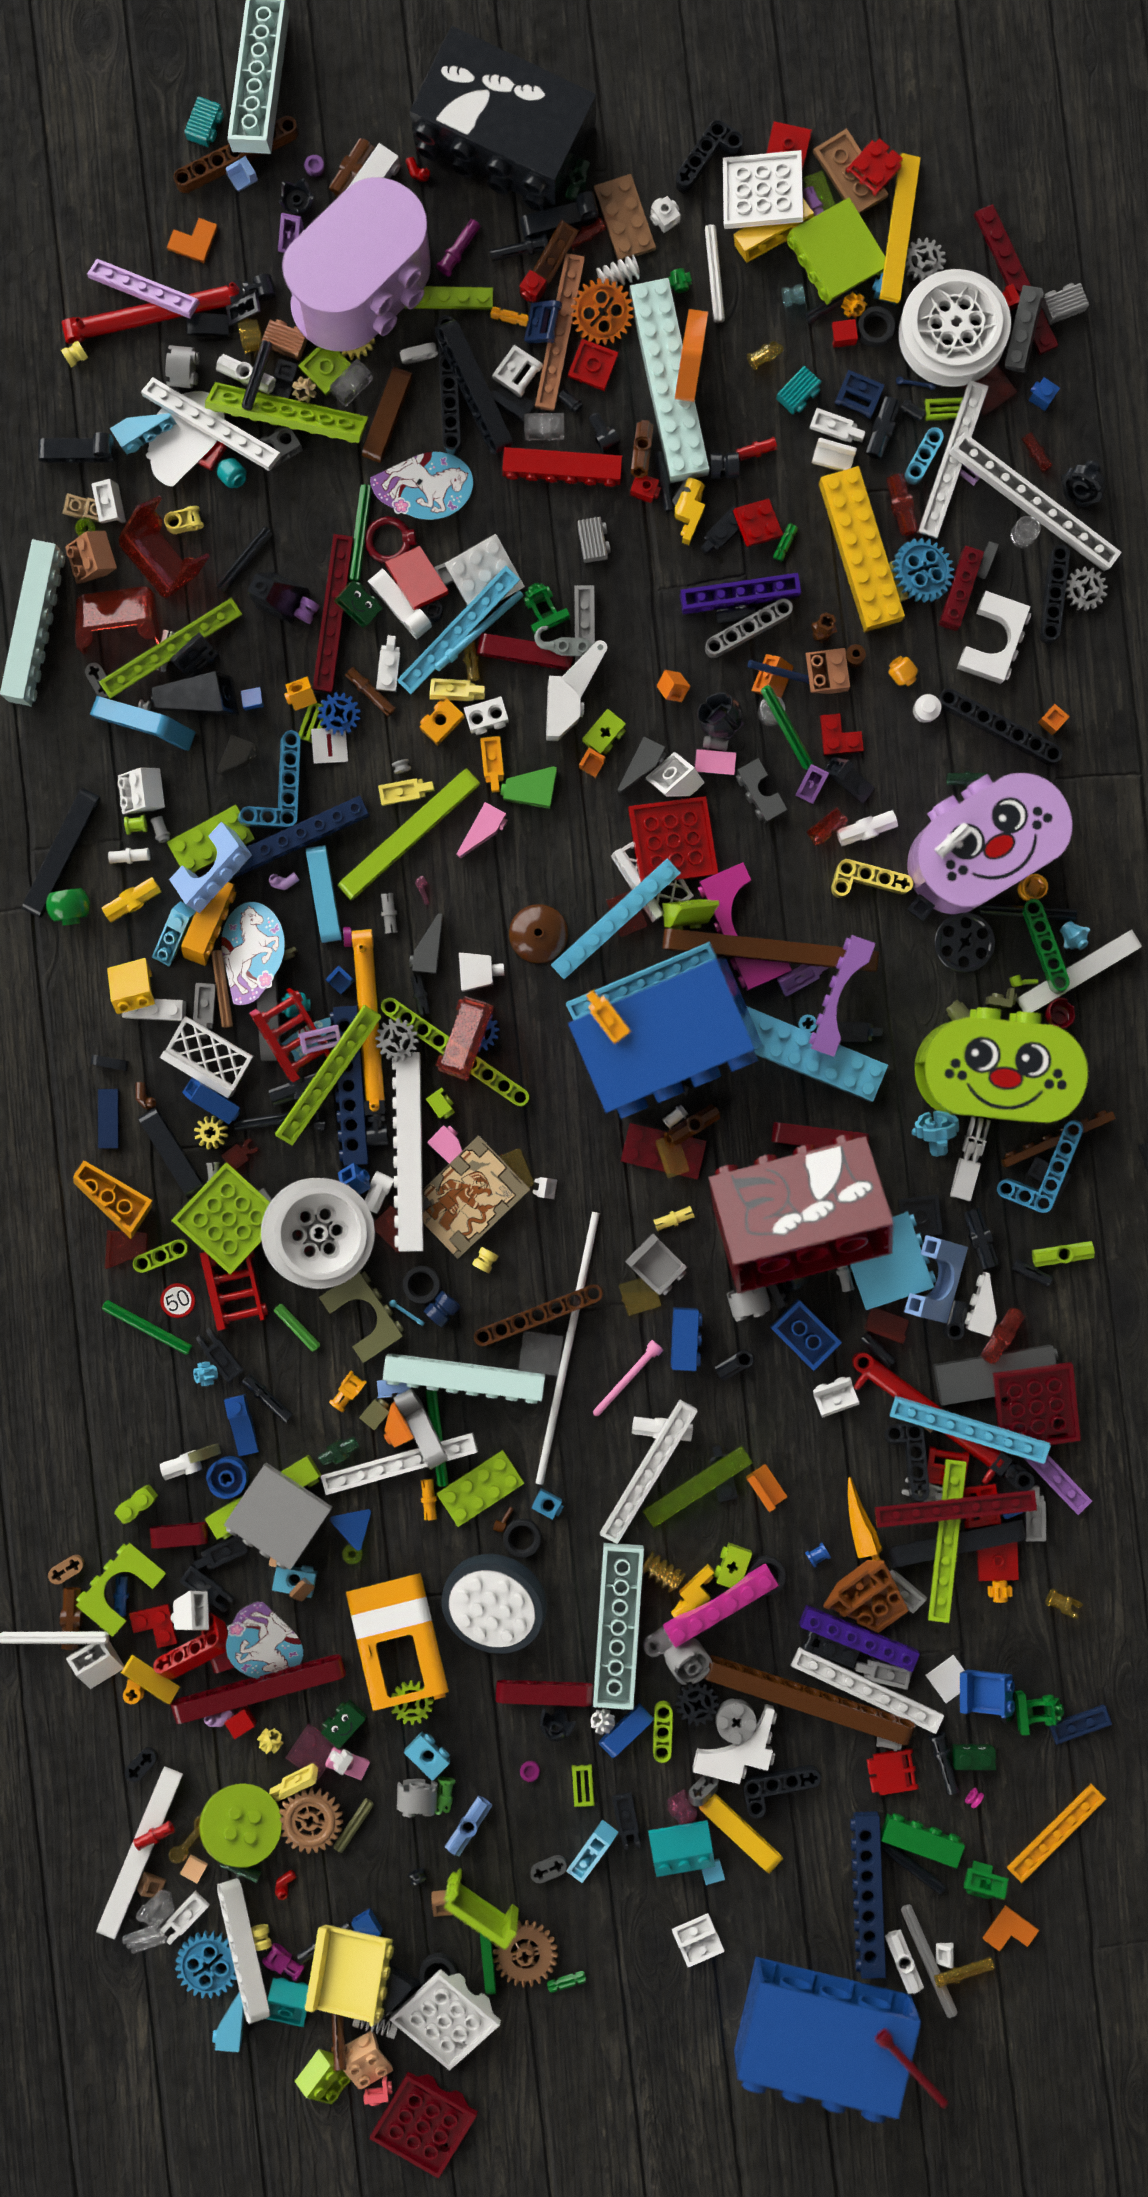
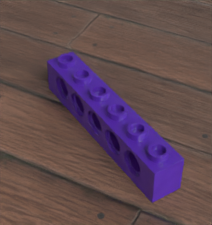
[680,573,801,614]
[799,1605,920,1672]

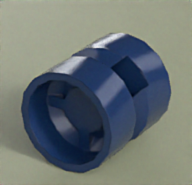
[424,1290,461,1328]

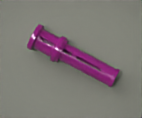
[436,219,481,276]

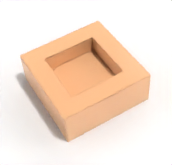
[180,1854,208,1883]

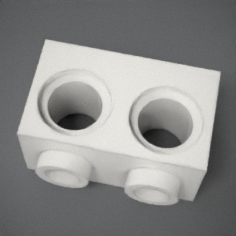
[464,697,509,735]

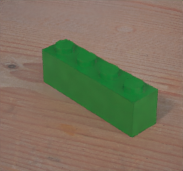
[880,1813,965,1868]

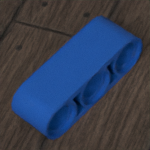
[598,1703,654,1758]

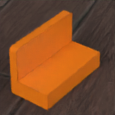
[751,654,794,701]
[746,1464,787,1512]

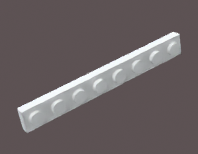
[141,377,281,471]
[918,380,989,539]
[600,1400,697,1544]
[321,1433,478,1495]
[791,1647,944,1734]

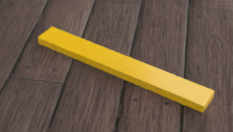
[879,153,921,303]

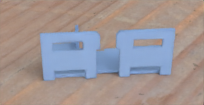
[377,1380,411,1398]

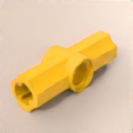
[102,877,161,922]

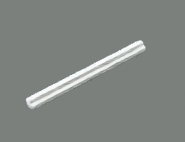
[0,1632,109,1644]

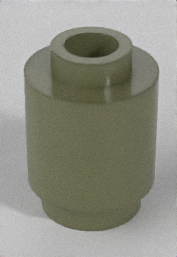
[945,999,970,1021]

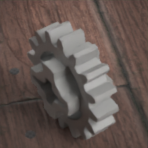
[905,238,946,282]
[1065,567,1108,611]
[375,1018,419,1061]

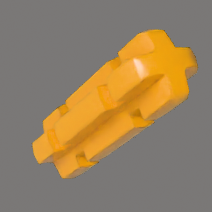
[491,307,529,327]

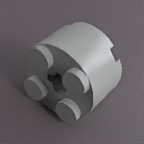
[165,345,199,388]
[727,1287,771,1321]
[664,1638,712,1685]
[716,1698,757,1744]
[397,1779,437,1817]

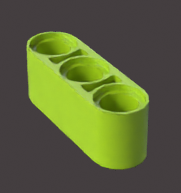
[133,1239,190,1273]
[653,1700,673,1763]

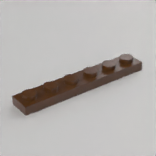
[1001,1110,1116,1167]

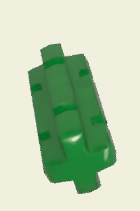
[773,524,798,562]
[547,1971,586,1993]

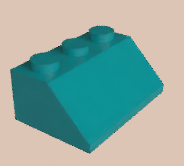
[648,1820,715,1877]

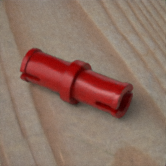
[736,437,777,461]
[133,1821,175,1851]

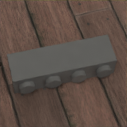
[1005,285,1044,373]

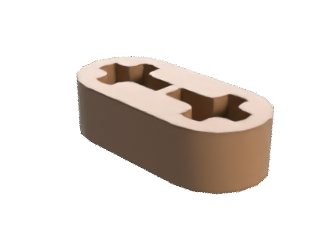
[48,1555,85,1584]

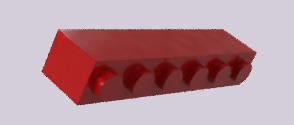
[502,447,622,487]

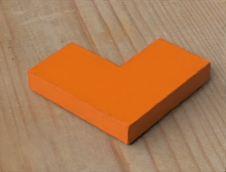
[167,218,218,263]
[982,1905,1039,1951]

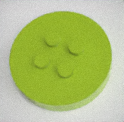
[199,1784,282,1867]

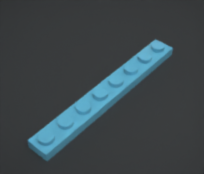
[397,566,520,694]
[551,858,681,979]
[566,942,718,1020]
[890,1396,1051,1464]

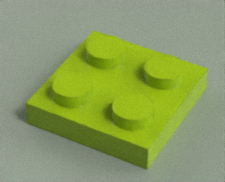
[298,346,354,396]

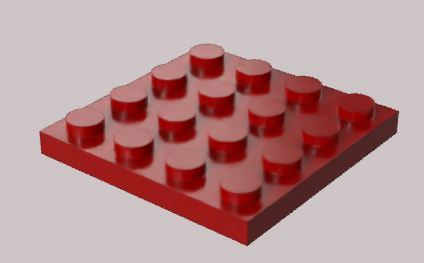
[628,796,718,882]

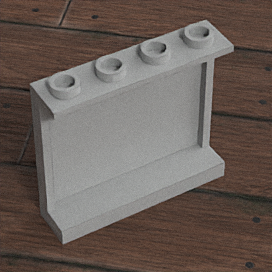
[224,1462,332,1570]

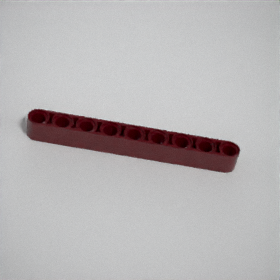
[170,1654,346,1724]

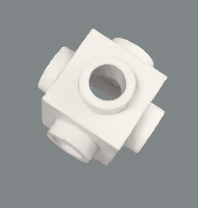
[650,196,681,233]

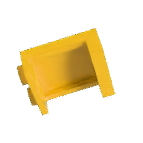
[107,958,155,1014]

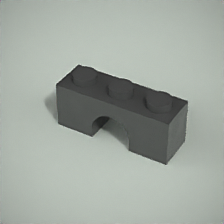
[736,758,787,824]

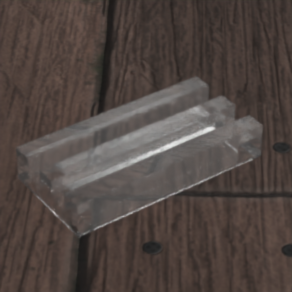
[122,1925,167,1954]

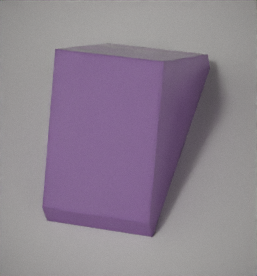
[278,213,304,253]
[796,764,829,804]

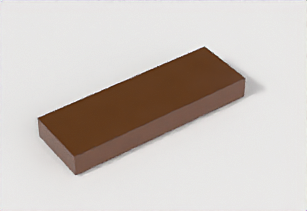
[533,220,579,284]

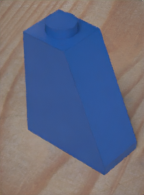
[182,1077,240,1124]

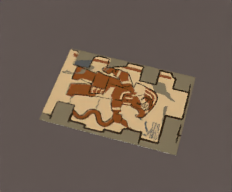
[423,1135,530,1259]

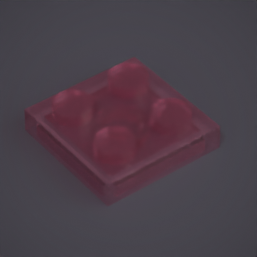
[285,1724,334,1780]

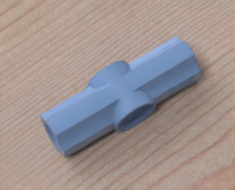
[445,1795,492,1856]

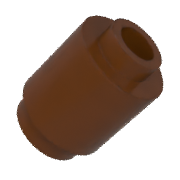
[846,644,866,668]

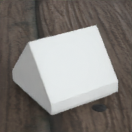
[936,1943,954,1969]

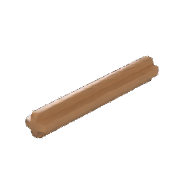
[211,950,233,1028]

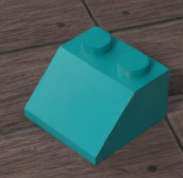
[265,1978,309,2027]

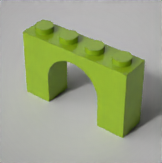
[76,1543,166,1637]

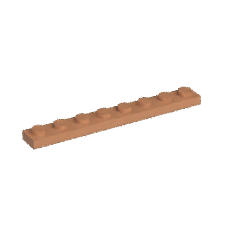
[535,253,585,412]

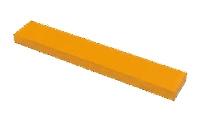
[1007,1784,1106,1883]

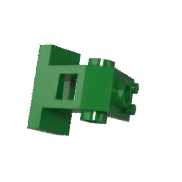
[523,583,570,636]
[1014,1691,1064,1736]
[964,1861,1008,1900]

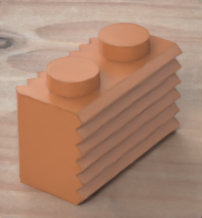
[262,319,308,361]

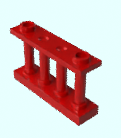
[249,988,332,1082]
[200,1250,268,1331]

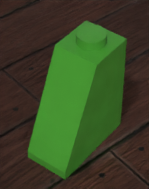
[500,767,557,809]

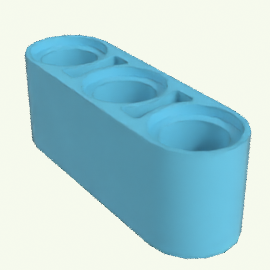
[905,427,944,485]

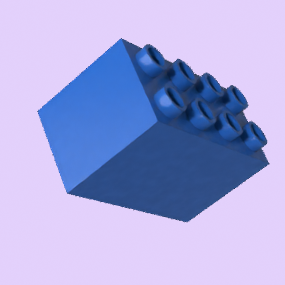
[568,958,764,1118]
[734,1957,920,2123]

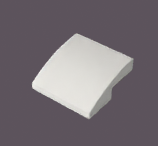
[672,1913,725,1968]

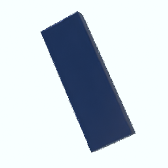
[98,1089,119,1148]
[1049,1705,1112,1745]

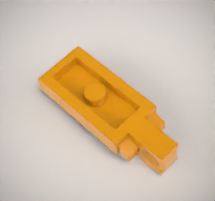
[480,736,504,793]
[586,990,632,1044]

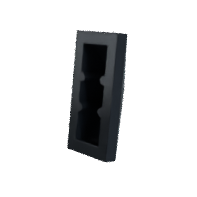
[226,292,261,326]

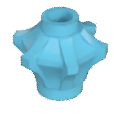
[1060,921,1090,950]

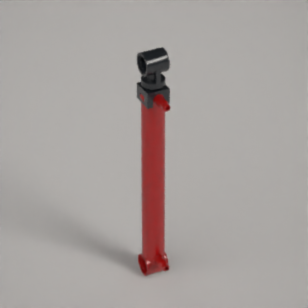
[61,274,276,344]
[852,1352,1035,1491]

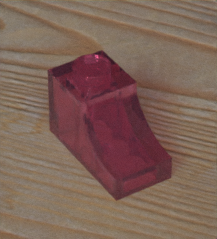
[667,1789,697,1825]

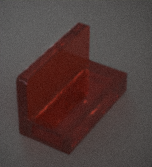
[864,1308,909,1344]

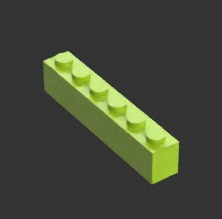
[205,1455,321,1539]

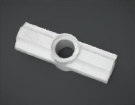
[216,354,276,395]
[836,810,898,846]
[632,1416,693,1441]
[885,1930,924,1994]

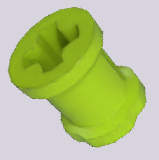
[124,815,147,835]

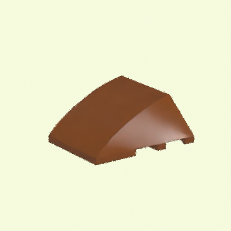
[824,1560,909,1633]

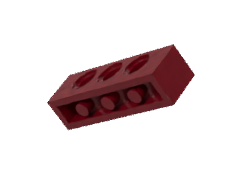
[938,545,984,631]

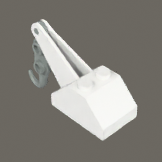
[534,626,607,741]

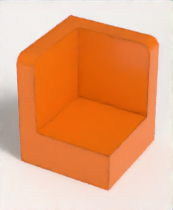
[657,670,690,702]
[1038,704,1070,735]
[579,748,606,778]

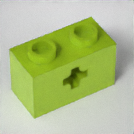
[582,709,626,755]
[714,1543,752,1588]

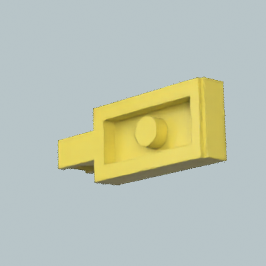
[430,678,485,701]
[378,778,435,806]
[269,1763,318,1801]

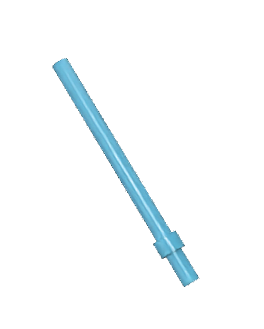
[434,590,524,671]

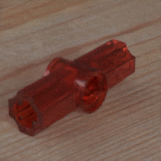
[886,473,919,536]
[980,1308,1025,1365]

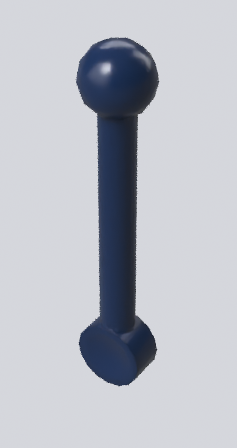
[896,376,936,390]

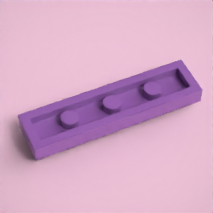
[1023,1455,1092,1515]

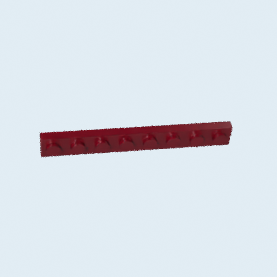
[974,204,1058,355]
[313,534,353,693]
[874,1490,1037,1528]

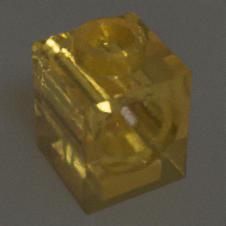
[238,319,262,353]

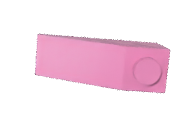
[457,802,508,858]
[427,1125,463,1164]

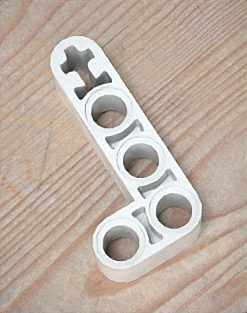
[367,568,432,640]

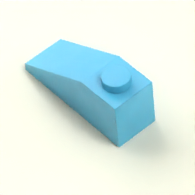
[566,1820,618,1883]
[212,1991,244,2052]

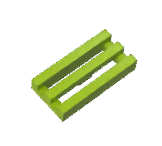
[924,397,963,421]
[298,703,330,743]
[572,1764,594,1807]

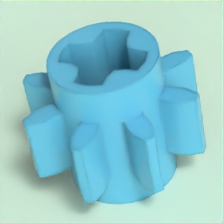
[193,1361,218,1386]

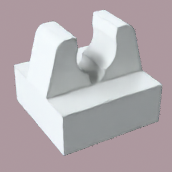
[533,1177,557,1199]
[329,1749,354,1775]

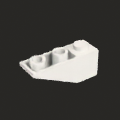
[964,1272,997,1337]

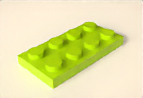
[167,805,255,873]
[436,1450,524,1527]

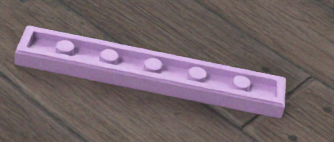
[87,259,199,318]

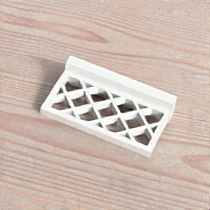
[611,842,694,922]
[160,1016,254,1098]

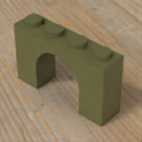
[319,1270,404,1363]

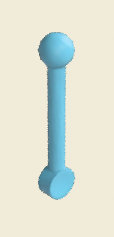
[389,1300,425,1326]

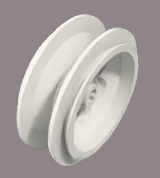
[898,269,1011,387]
[261,1178,375,1289]

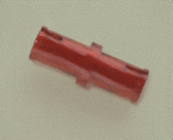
[570,218,606,250]
[1021,432,1053,472]

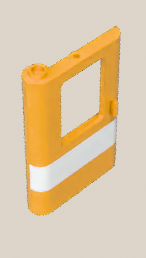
[346,1573,449,1711]

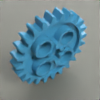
[892,538,954,603]
[175,1931,237,1998]

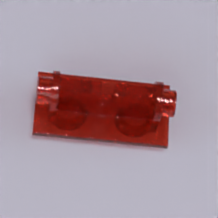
[807,807,848,846]

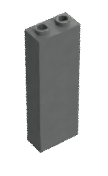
[933,1345,1058,1405]

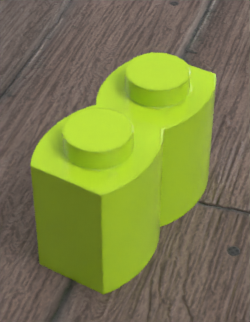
[115,1485,158,1524]

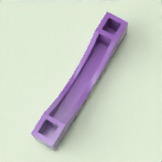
[809,935,876,1057]

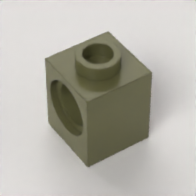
[359,1398,390,1430]

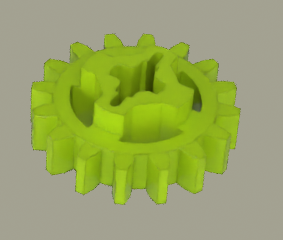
[391,1680,434,1725]

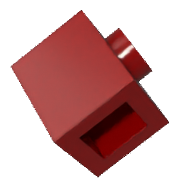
[519,270,547,303]
[630,476,661,504]

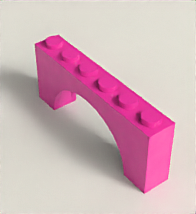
[698,862,792,991]

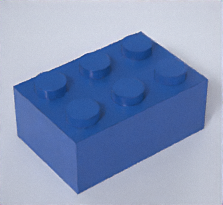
[770,1299,842,1371]
[671,1307,702,1371]

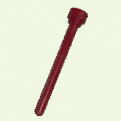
[875,2028,948,2107]

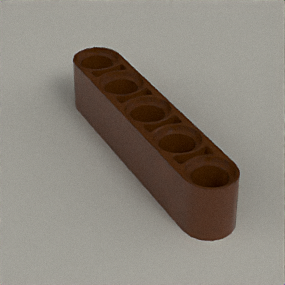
[362,366,413,463]

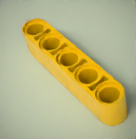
[698,1794,783,1874]

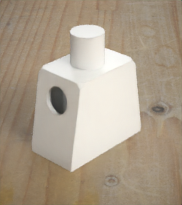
[459,953,504,992]
[171,1591,209,1630]

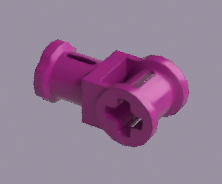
[262,1943,305,1981]

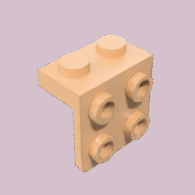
[344,2031,393,2089]

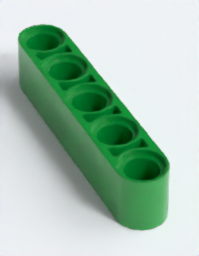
[1022,899,1070,994]

